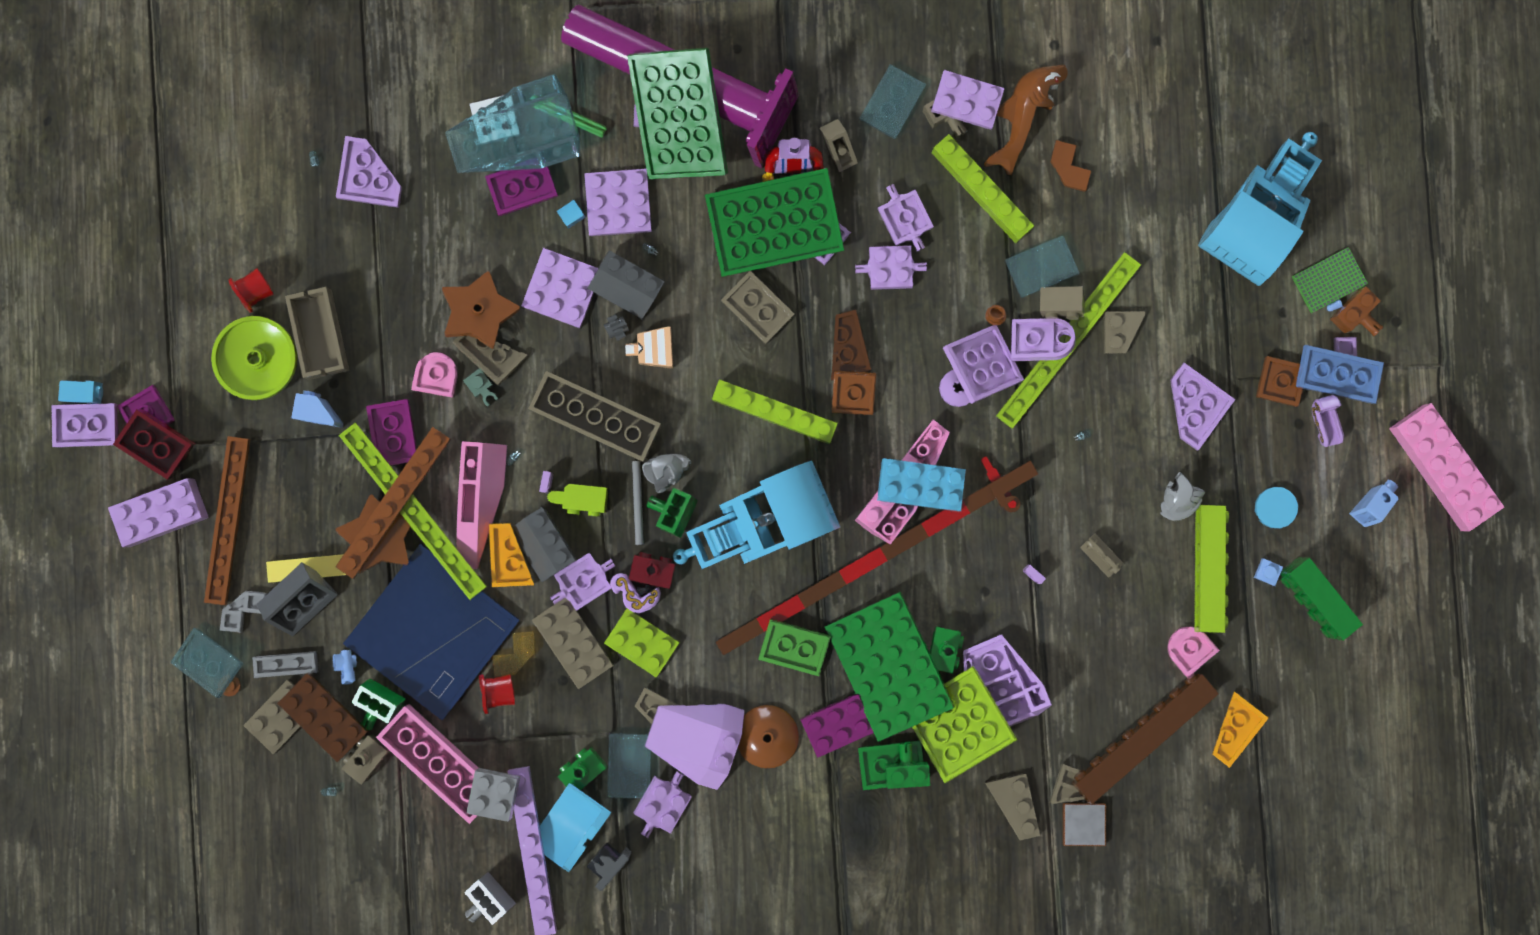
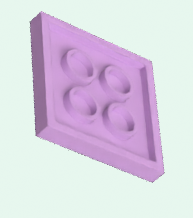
[585,169,652,236]
[521,248,598,329]
[943,325,1024,404]

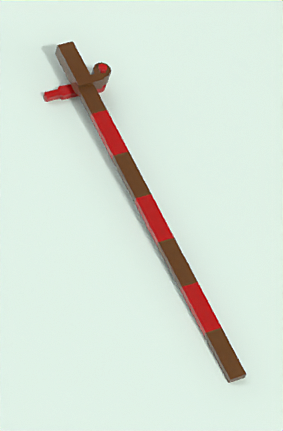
[716,457,1038,655]

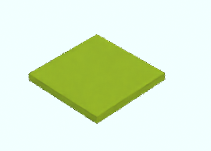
[912,666,1017,783]

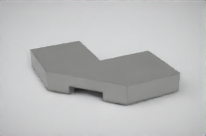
[220,591,268,633]

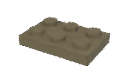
[721,271,795,345]
[243,679,301,755]

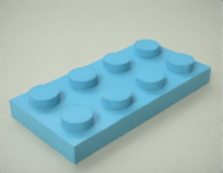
[877,458,966,512]

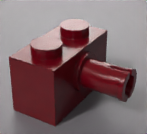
[629,552,676,589]

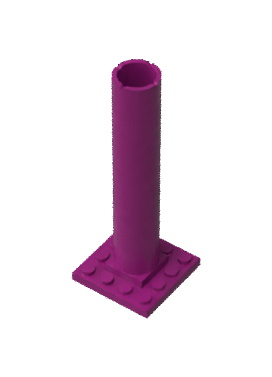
[561,4,799,168]

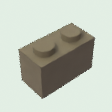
[1040,286,1085,320]

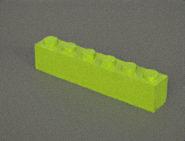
[932,134,1034,243]
[712,379,838,444]
[1194,505,1229,633]

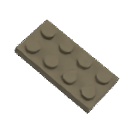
[532,598,614,689]

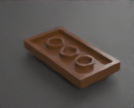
[277,673,369,763]

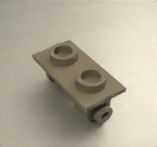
[1080,533,1124,578]

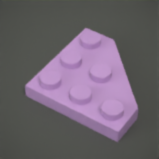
[336,136,402,208]
[1170,363,1235,450]

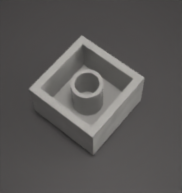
[466,768,520,822]

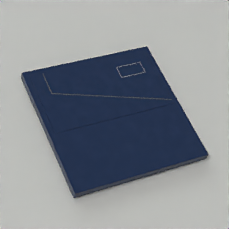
[343,544,520,721]

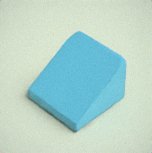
[557,200,585,229]

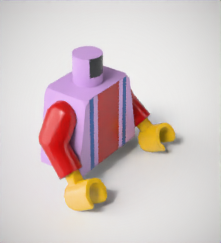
[762,138,824,182]

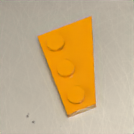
[489,523,534,587]
[1212,691,1269,768]

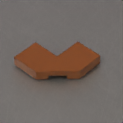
[1050,140,1091,192]

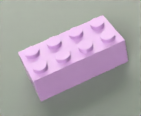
[108,478,209,547]

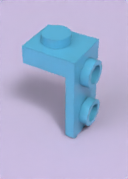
[58,381,103,404]

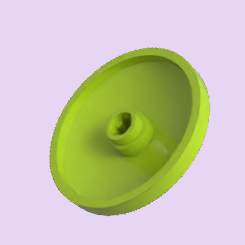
[211,316,297,400]

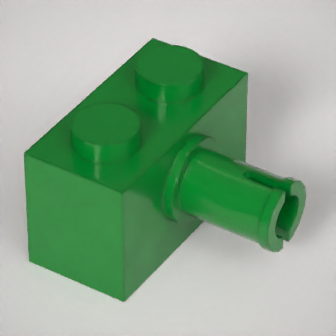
[647,488,698,538]
[929,626,964,673]
[352,678,406,730]
[885,743,930,789]
[558,747,608,790]

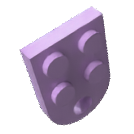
[1011,318,1076,361]

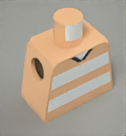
[625,327,673,368]

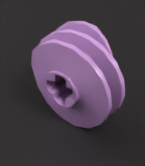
[939,370,970,407]

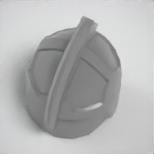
[642,454,691,493]
[1160,472,1206,521]

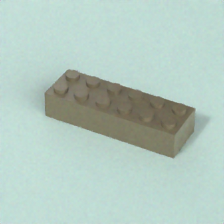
[528,371,662,463]

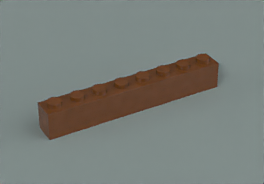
[1072,674,1219,804]

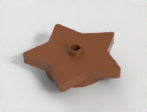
[442,271,520,349]
[336,495,411,574]

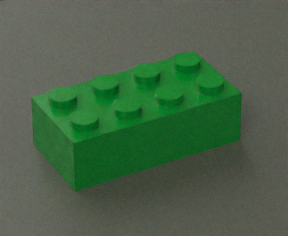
[1280,557,1363,641]

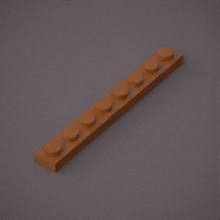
[336,427,451,579]
[204,436,251,605]

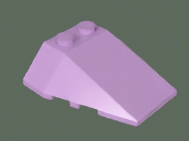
[963,635,1052,727]
[645,704,744,790]

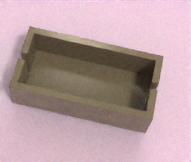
[285,287,349,380]

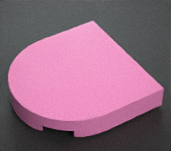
[411,352,458,398]
[1168,627,1220,677]

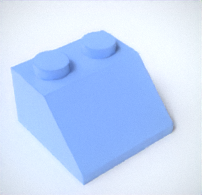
[292,390,343,428]

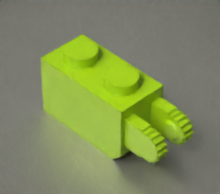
[547,484,608,517]

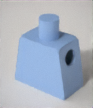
[1349,480,1398,527]

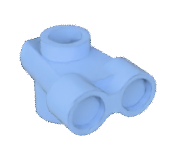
[333,650,357,685]

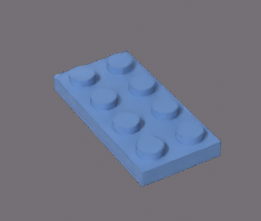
[1296,345,1384,404]

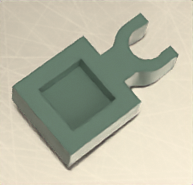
[463,368,499,407]

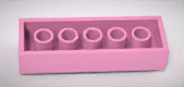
[1389,403,1504,531]
[376,704,478,824]

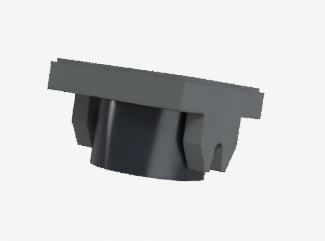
[587,843,632,891]

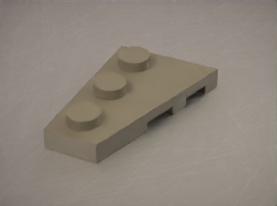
[453,336,528,386]

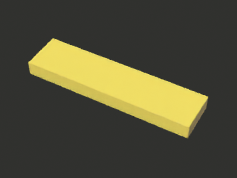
[266,554,346,583]

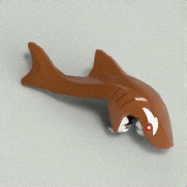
[984,65,1068,175]

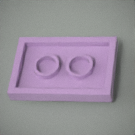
[931,70,1004,130]
[52,403,118,447]

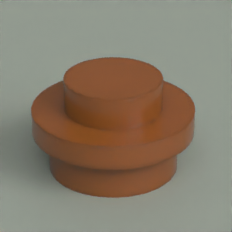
[985,305,1006,325]
[219,675,241,696]

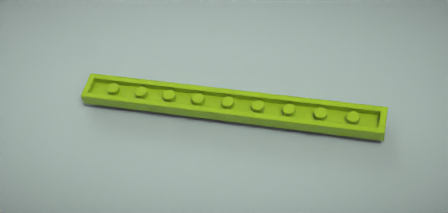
[996,252,1141,429]
[339,423,487,600]

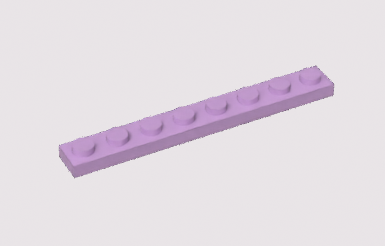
[507,766,557,935]

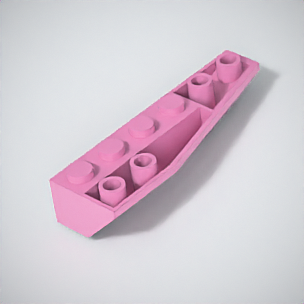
[855,420,950,544]
[456,441,507,569]

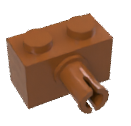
[1330,286,1383,337]

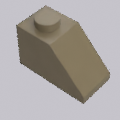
[819,119,858,172]

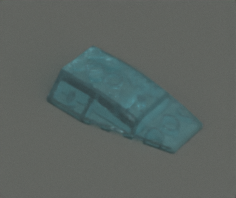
[445,74,580,173]

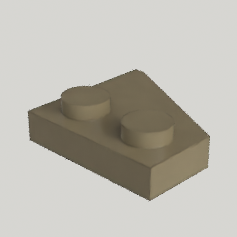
[1104,311,1145,354]
[1049,764,1085,804]

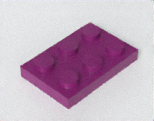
[485,156,558,217]
[366,399,417,466]
[800,694,874,758]

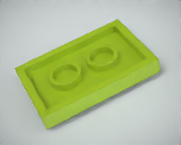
[604,608,680,678]

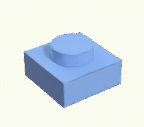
[1254,558,1283,586]

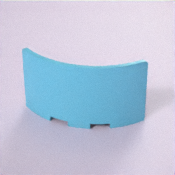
[540,783,611,872]

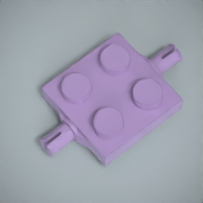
[878,184,934,251]
[855,246,927,290]
[550,553,615,611]
[634,771,692,838]

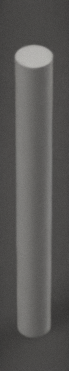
[632,461,644,545]

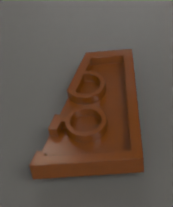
[831,310,872,381]

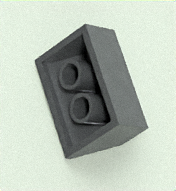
[587,250,665,319]
[512,507,577,582]
[257,562,338,636]

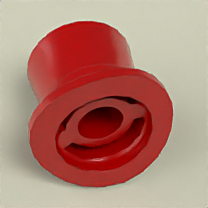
[229,268,274,313]
[479,674,515,714]

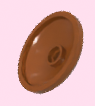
[738,705,799,768]

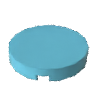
[1255,487,1298,528]

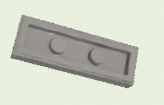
[253,651,318,678]

